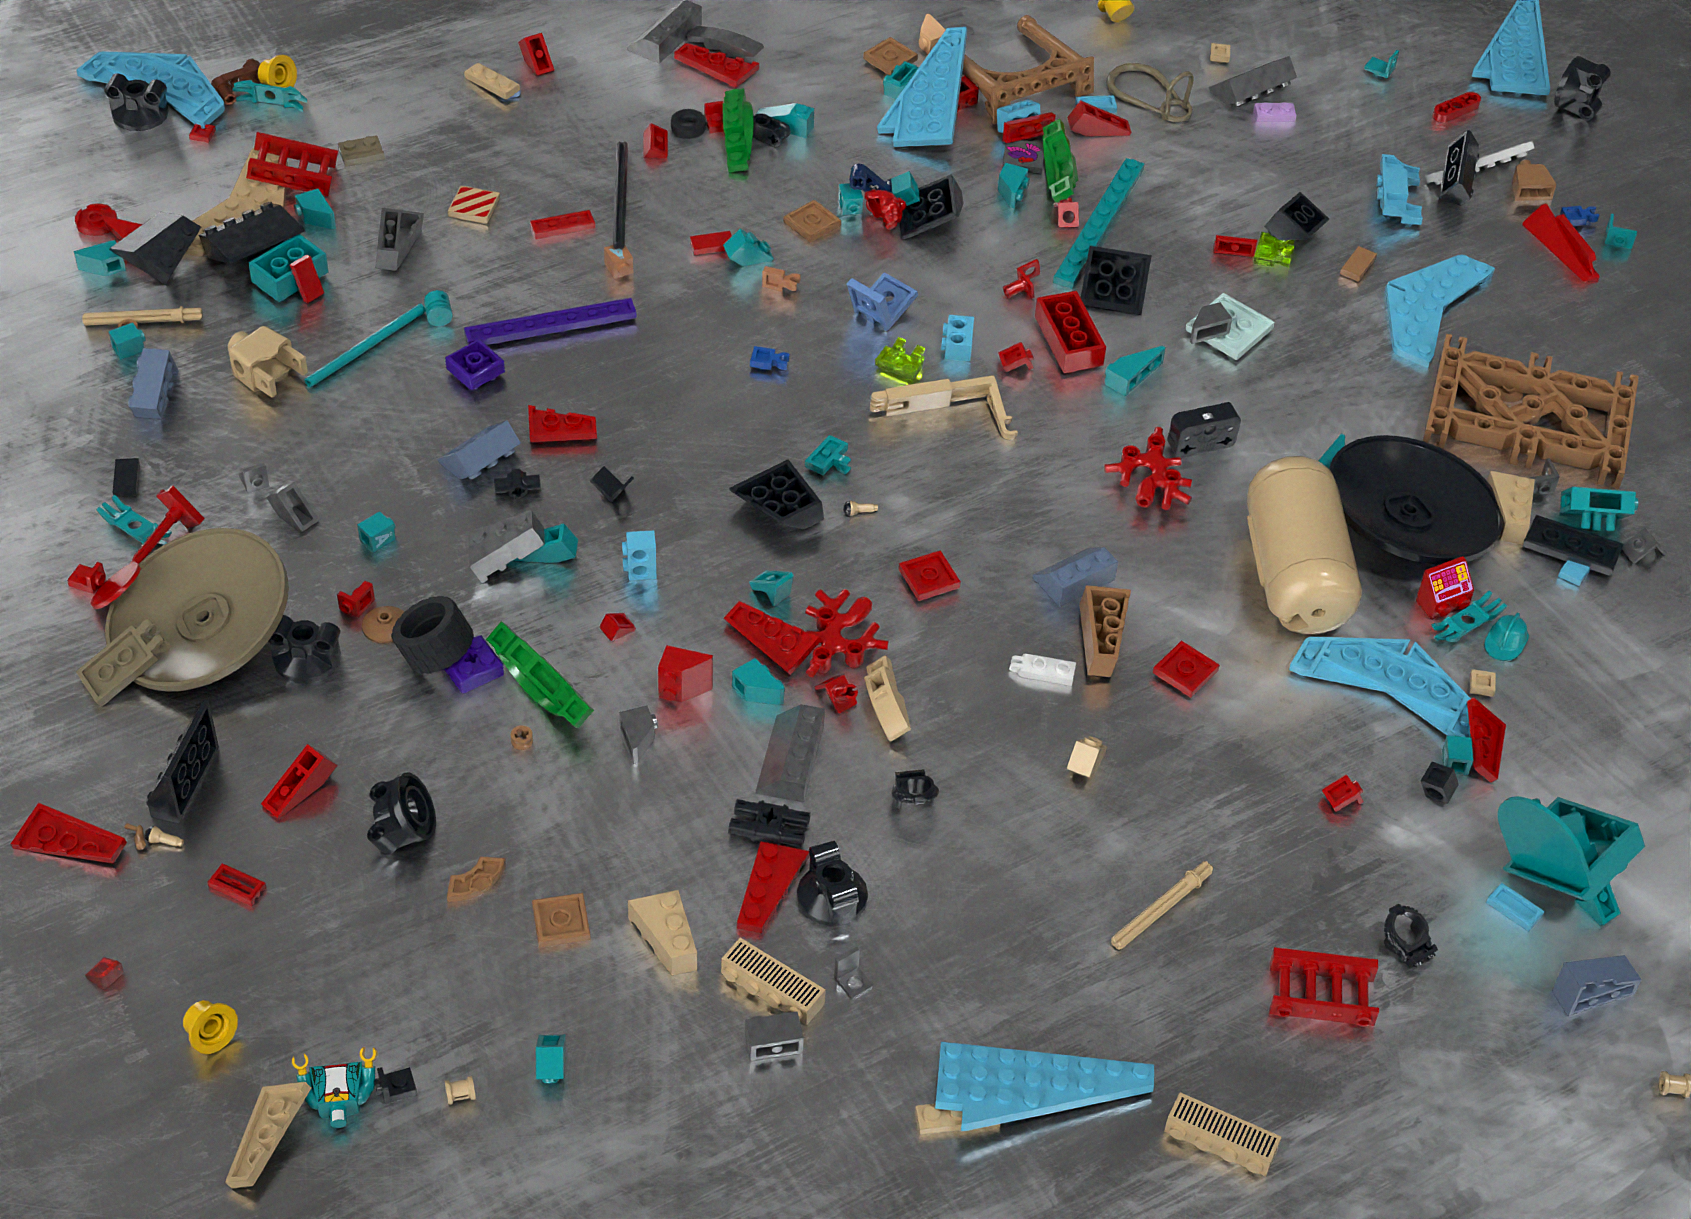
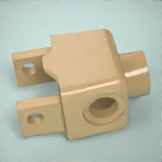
[228,326,308,397]

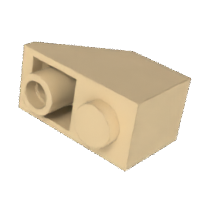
[1067,736,1107,777]

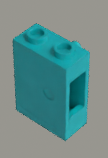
[1560,487,1638,531]

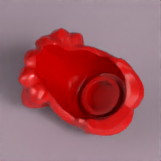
[864,189,906,230]

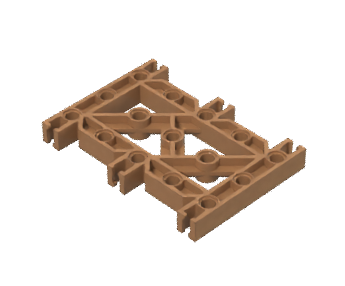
[1423,333,1639,489]

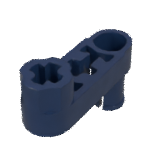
[849,163,893,194]

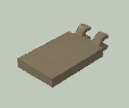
[76,618,171,707]

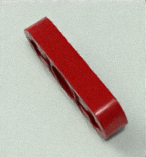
[1433,92,1481,123]

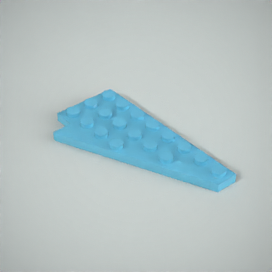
[1472,0,1550,95]
[877,27,968,147]
[935,1042,1154,1131]

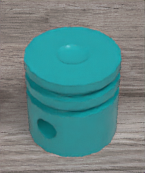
[424,290,453,327]

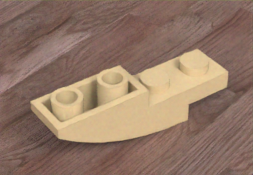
[864,655,911,741]

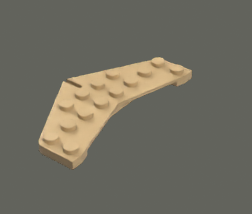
[186,148,288,257]

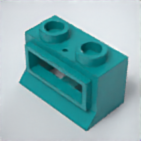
[883,61,919,99]

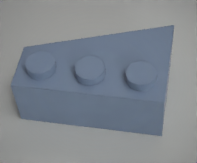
[128,348,179,419]
[1552,955,1641,1016]

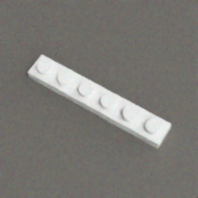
[1425,141,1534,185]

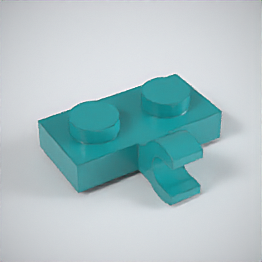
[805,435,851,475]

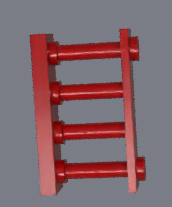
[246,132,338,197]
[1269,947,1379,1027]

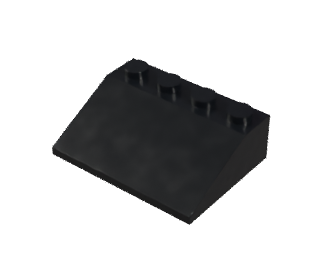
[199,202,305,264]
[146,699,219,823]

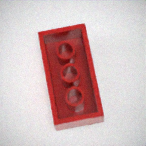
[1035,291,1106,373]

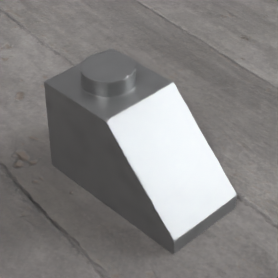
[1190,302,1232,344]
[266,482,319,533]
[619,706,658,764]

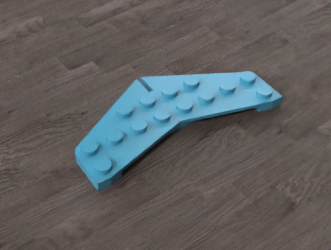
[76,51,225,129]
[1385,255,1495,368]
[1289,637,1471,738]

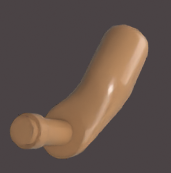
[124,823,146,850]

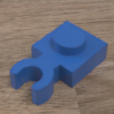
[1560,206,1600,226]
[750,346,790,370]

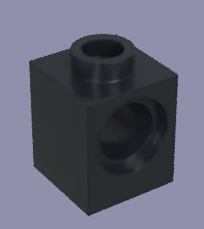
[1421,762,1459,804]

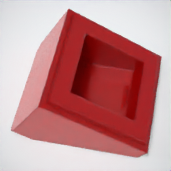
[600,613,636,641]

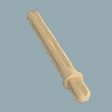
[82,306,203,326]
[1111,861,1213,950]

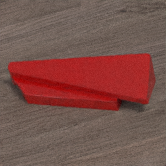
[1522,203,1600,282]

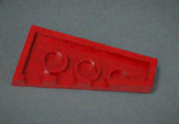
[674,43,759,88]
[724,601,822,675]
[11,802,127,864]
[737,842,810,934]

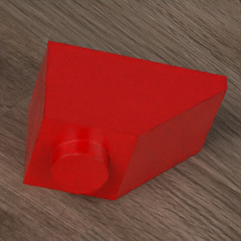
[518,33,554,76]

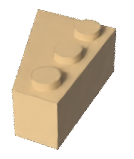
[1487,470,1535,545]
[628,890,697,976]

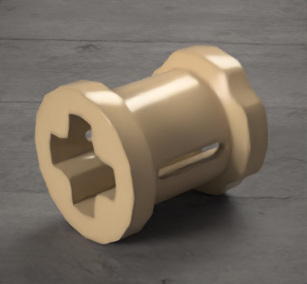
[1659,1071,1691,1098]
[445,1076,476,1105]

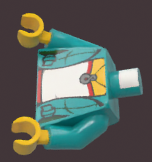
[292,1047,378,1128]

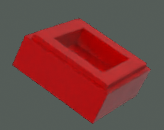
[189,124,216,143]

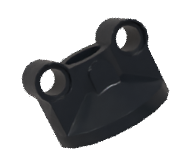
[1554,56,1611,120]
[104,73,169,131]
[268,615,341,683]
[367,772,436,854]
[797,841,868,927]

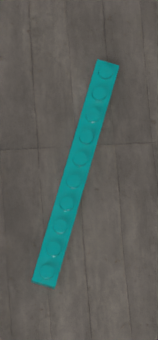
[1053,158,1145,289]

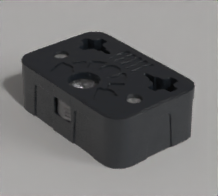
[1167,402,1241,458]

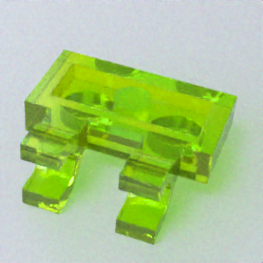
[1253,232,1295,267]
[875,337,925,381]

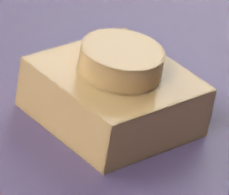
[1210,43,1230,63]
[1470,669,1496,697]

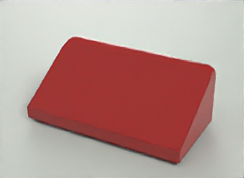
[643,123,668,158]
[1213,235,1257,257]

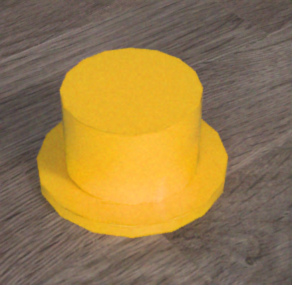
[1097,0,1135,22]
[258,54,297,88]
[183,1000,238,1054]

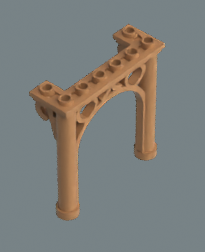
[962,15,1094,124]

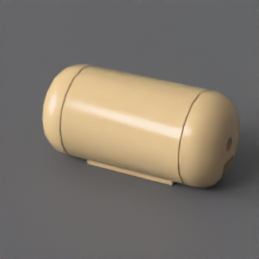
[1247,456,1362,635]

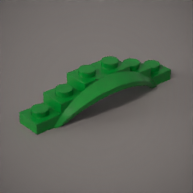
[723,88,754,173]
[1042,118,1079,203]
[486,621,594,729]

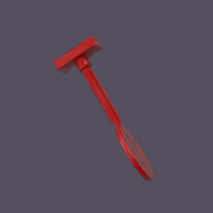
[91,486,205,609]

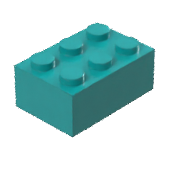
[249,234,329,302]

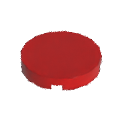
[75,203,118,236]

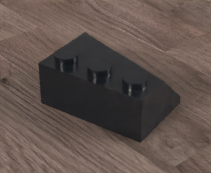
[109,212,202,285]
[729,459,824,529]

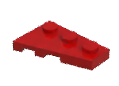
[528,405,597,442]

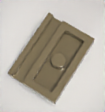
[338,135,385,167]

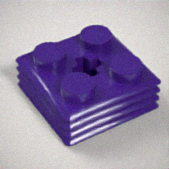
[445,339,505,390]
[444,635,504,694]

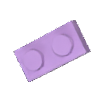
[1254,102,1296,122]

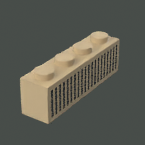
[721,938,826,1026]
[1164,1092,1282,1176]

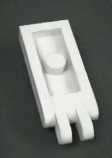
[1010,654,1076,686]

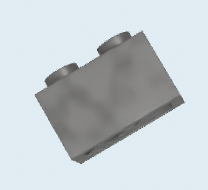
[745,1011,804,1061]

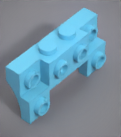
[1376,154,1423,225]

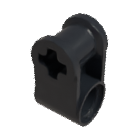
[753,113,791,147]

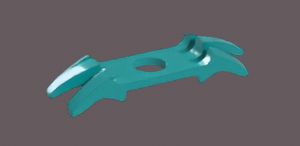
[232,80,307,112]
[96,495,172,547]
[1431,590,1507,642]

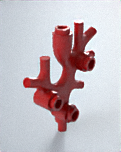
[1104,427,1192,510]
[805,589,889,677]

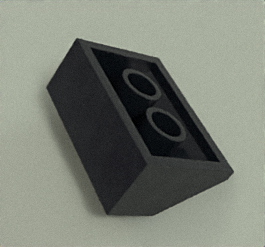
[1439,130,1479,206]
[1264,192,1329,240]

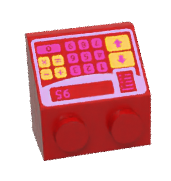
[1416,556,1474,620]

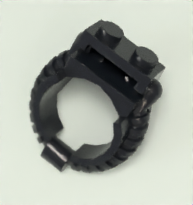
[891,769,939,809]
[1384,904,1438,968]

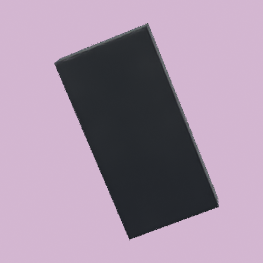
[112,458,140,497]

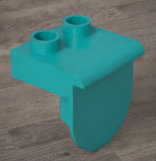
[1498,796,1645,901]

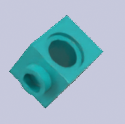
[891,171,920,206]
[838,183,863,216]

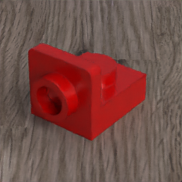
[704,101,724,134]
[998,342,1034,372]
[67,562,106,594]
[337,581,375,618]
[1322,774,1364,812]

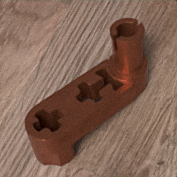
[211,58,261,105]

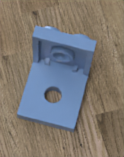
[847,272,918,332]

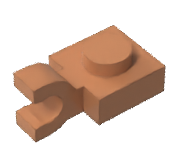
[762,266,801,292]

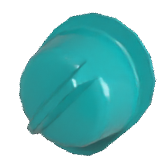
[1484,612,1529,661]

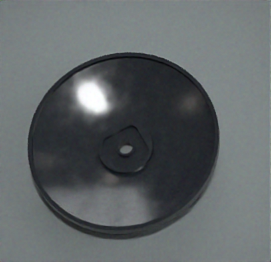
[1329,435,1504,565]

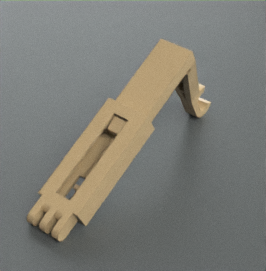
[870,375,1018,440]

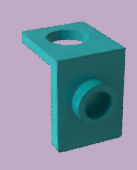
[1364,50,1399,78]
[1604,214,1637,249]

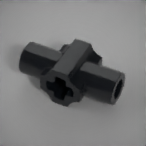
[494,469,541,499]

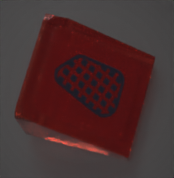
[85,957,124,990]

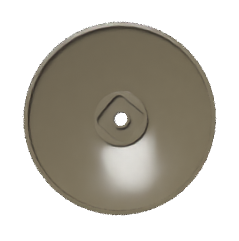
[105,528,289,691]

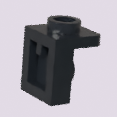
[374,1067,417,1104]

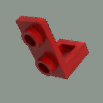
[957,76,979,112]

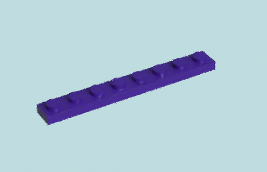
[464,298,637,345]

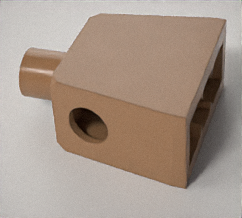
[1512,160,1557,201]

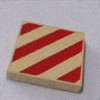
[448,186,500,224]

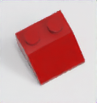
[658,645,713,703]

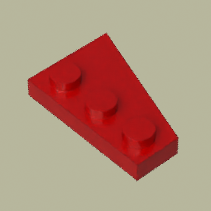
[1467,698,1506,783]

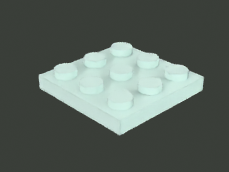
[1186,293,1275,360]

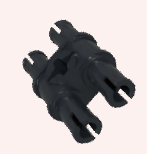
[728,799,811,848]

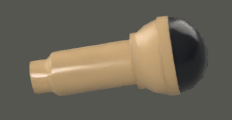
[843,500,878,516]
[145,826,184,847]

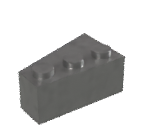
[375,208,424,271]
[469,510,545,583]

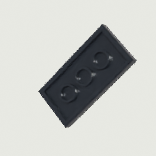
[1523,515,1624,576]

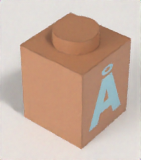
[604,245,633,279]

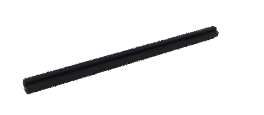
[613,141,628,250]

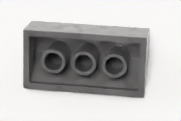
[627,0,702,64]
[1208,56,1297,107]
[756,704,825,802]

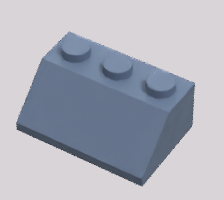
[437,420,521,480]
[1032,547,1118,607]

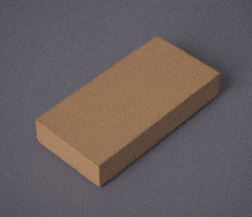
[1340,246,1377,282]

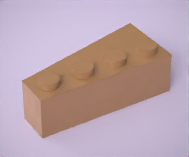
[1079,585,1131,677]

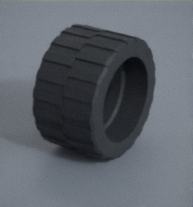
[391,596,474,674]

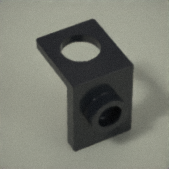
[590,466,634,502]

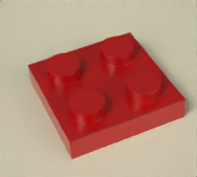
[899,550,961,601]
[1153,640,1220,698]

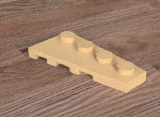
[225,1082,311,1188]

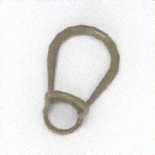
[1106,63,1194,122]

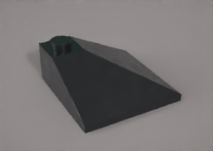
[900,174,964,240]
[1081,246,1152,315]

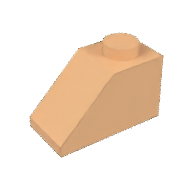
[919,14,946,54]

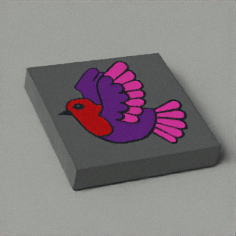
[1002,140,1044,174]

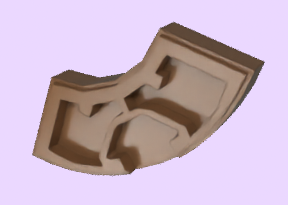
[447,856,506,902]

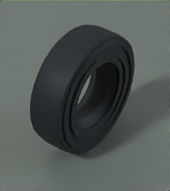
[671,109,706,139]

